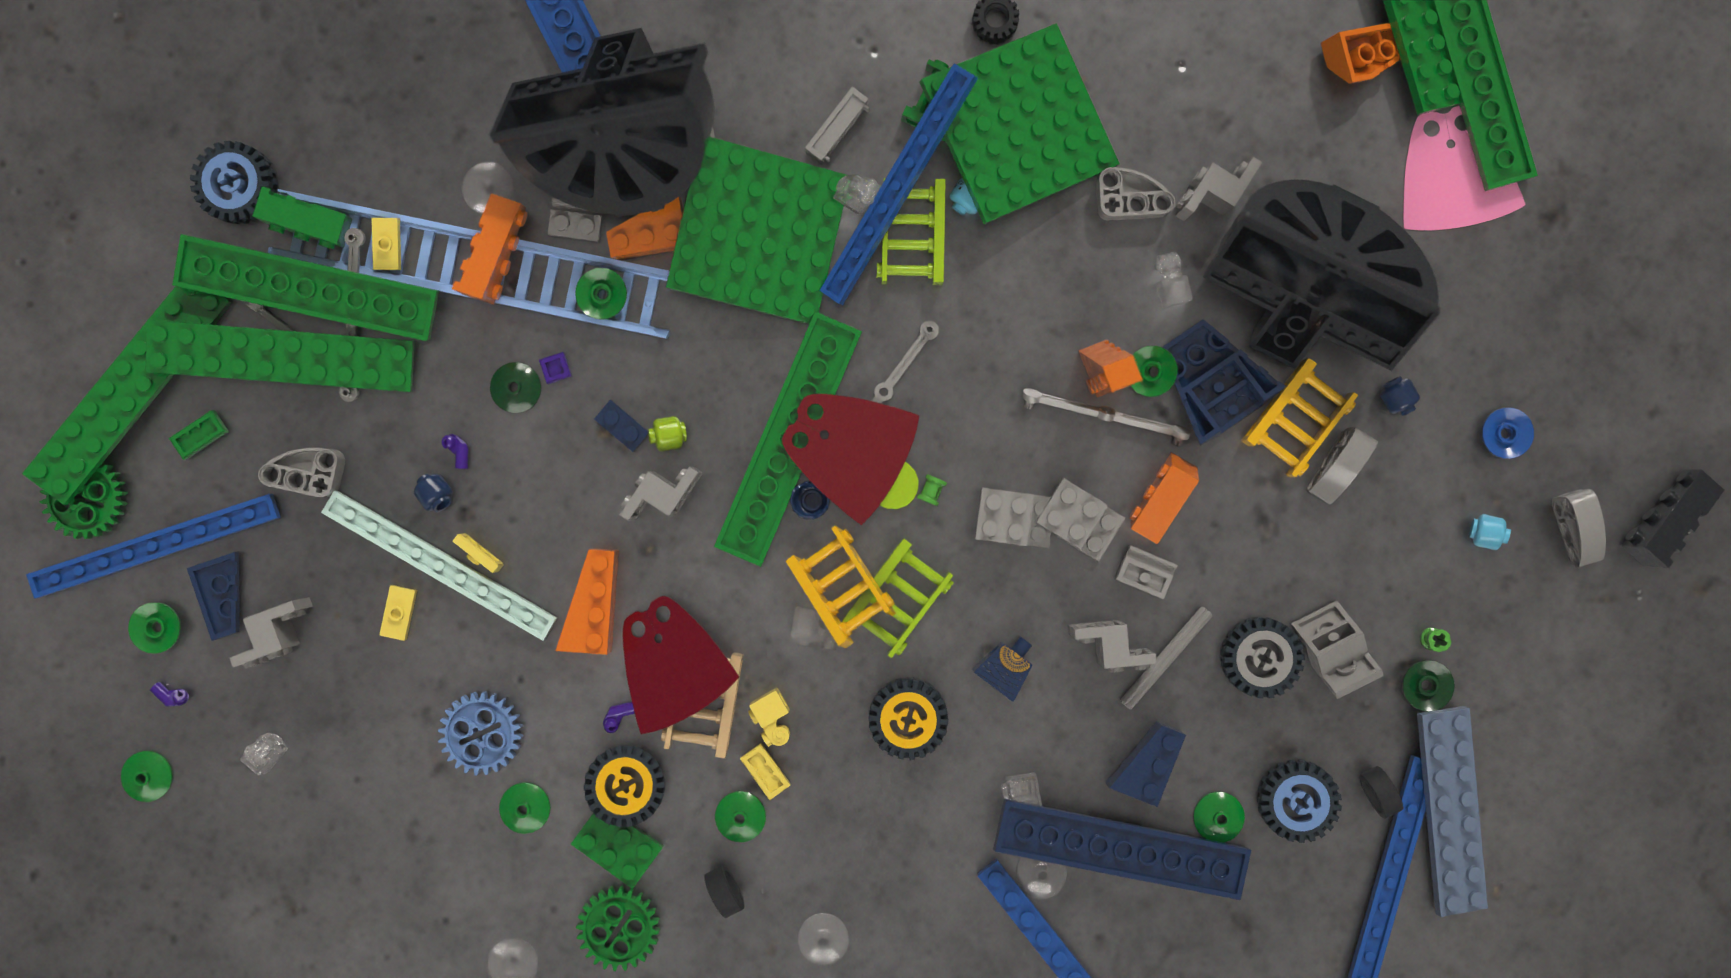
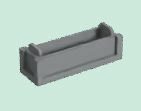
[805,87,870,165]

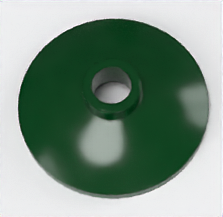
[490,362,541,413]
[1402,660,1455,712]

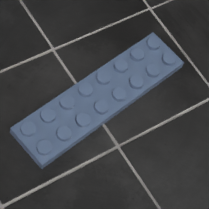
[1417,706,1488,917]

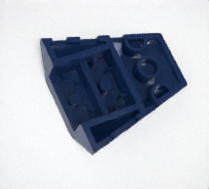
[1162,319,1286,445]

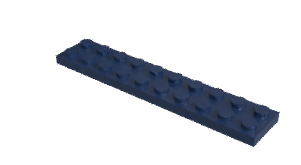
[993,799,1251,900]

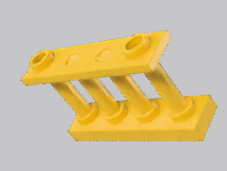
[1241,358,1358,477]
[786,525,896,648]

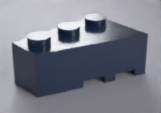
[1105,721,1186,807]

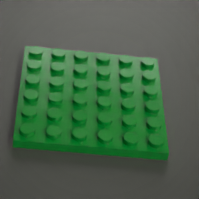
[919,23,1120,224]
[665,137,850,324]

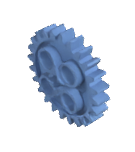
[438,691,523,776]

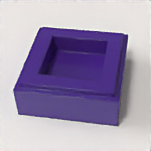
[539,352,573,385]

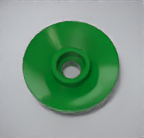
[575,268,627,319]
[1130,345,1178,397]
[128,602,181,654]
[121,751,173,802]
[499,782,551,834]
[715,791,766,842]
[1193,792,1245,843]

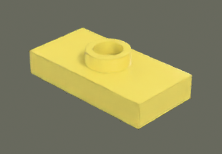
[372,218,401,270]
[453,533,504,573]
[379,585,417,641]
[740,743,791,800]

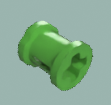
[916,474,947,507]
[1420,627,1451,652]

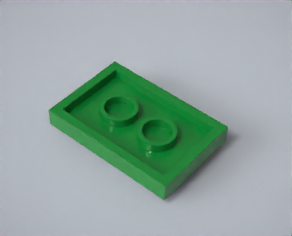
[571,813,663,889]

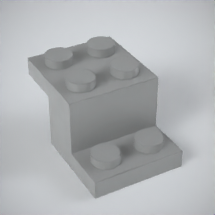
[1175,157,1262,221]
[620,467,703,521]
[1036,478,1125,562]
[975,488,1051,548]
[229,597,313,669]
[1291,601,1383,699]
[1068,620,1157,672]

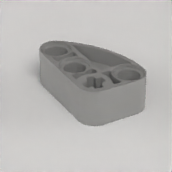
[1096,167,1175,221]
[1307,427,1378,504]
[258,448,345,497]
[1552,489,1606,568]

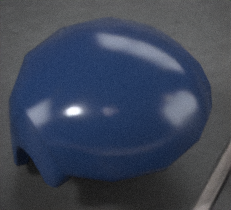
[790,481,830,520]

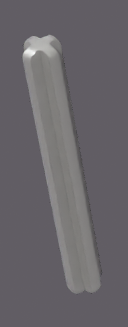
[1120,607,1212,709]

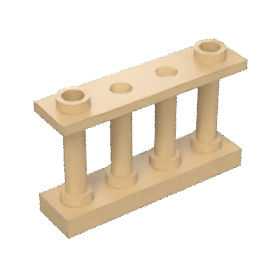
[661,653,744,758]

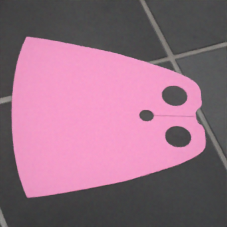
[1403,106,1525,230]

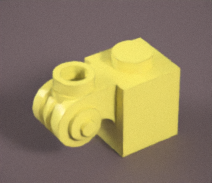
[748,688,790,747]

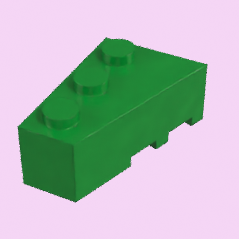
[253,186,352,250]

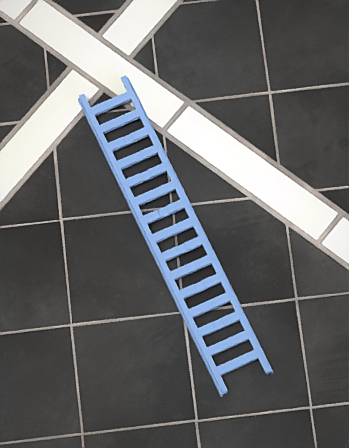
[267,189,670,339]

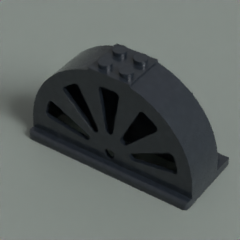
[489,28,715,217]
[1203,179,1440,371]

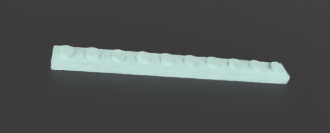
[321,490,557,641]

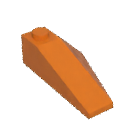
[1321,23,1400,84]

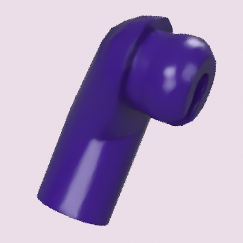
[441,434,469,469]
[150,682,189,707]
[603,702,635,733]

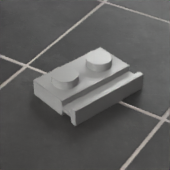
[547,198,603,243]
[1115,545,1178,599]

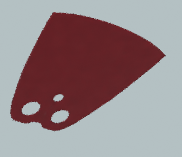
[782,394,919,525]
[623,596,739,734]

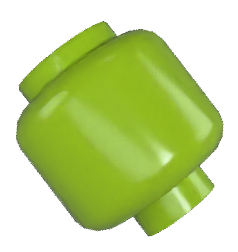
[648,416,687,451]

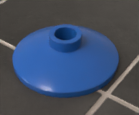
[1482,407,1534,459]

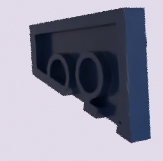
[187,551,240,641]

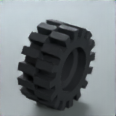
[972,0,1020,44]

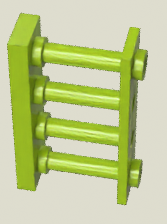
[877,178,946,285]
[842,538,954,658]

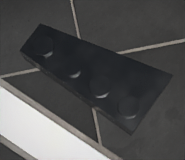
[1621,469,1724,568]

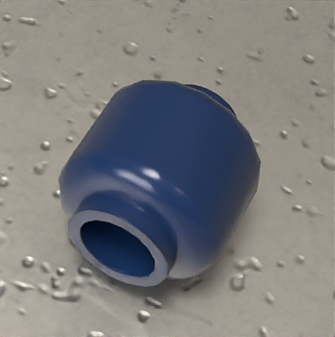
[1380,376,1420,416]
[414,474,453,512]

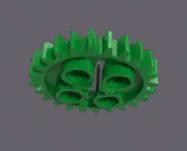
[39,462,128,539]
[576,885,661,972]

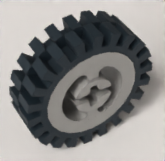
[1220,617,1305,699]

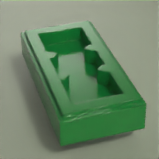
[169,410,229,460]

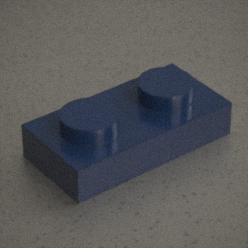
[594,400,648,452]

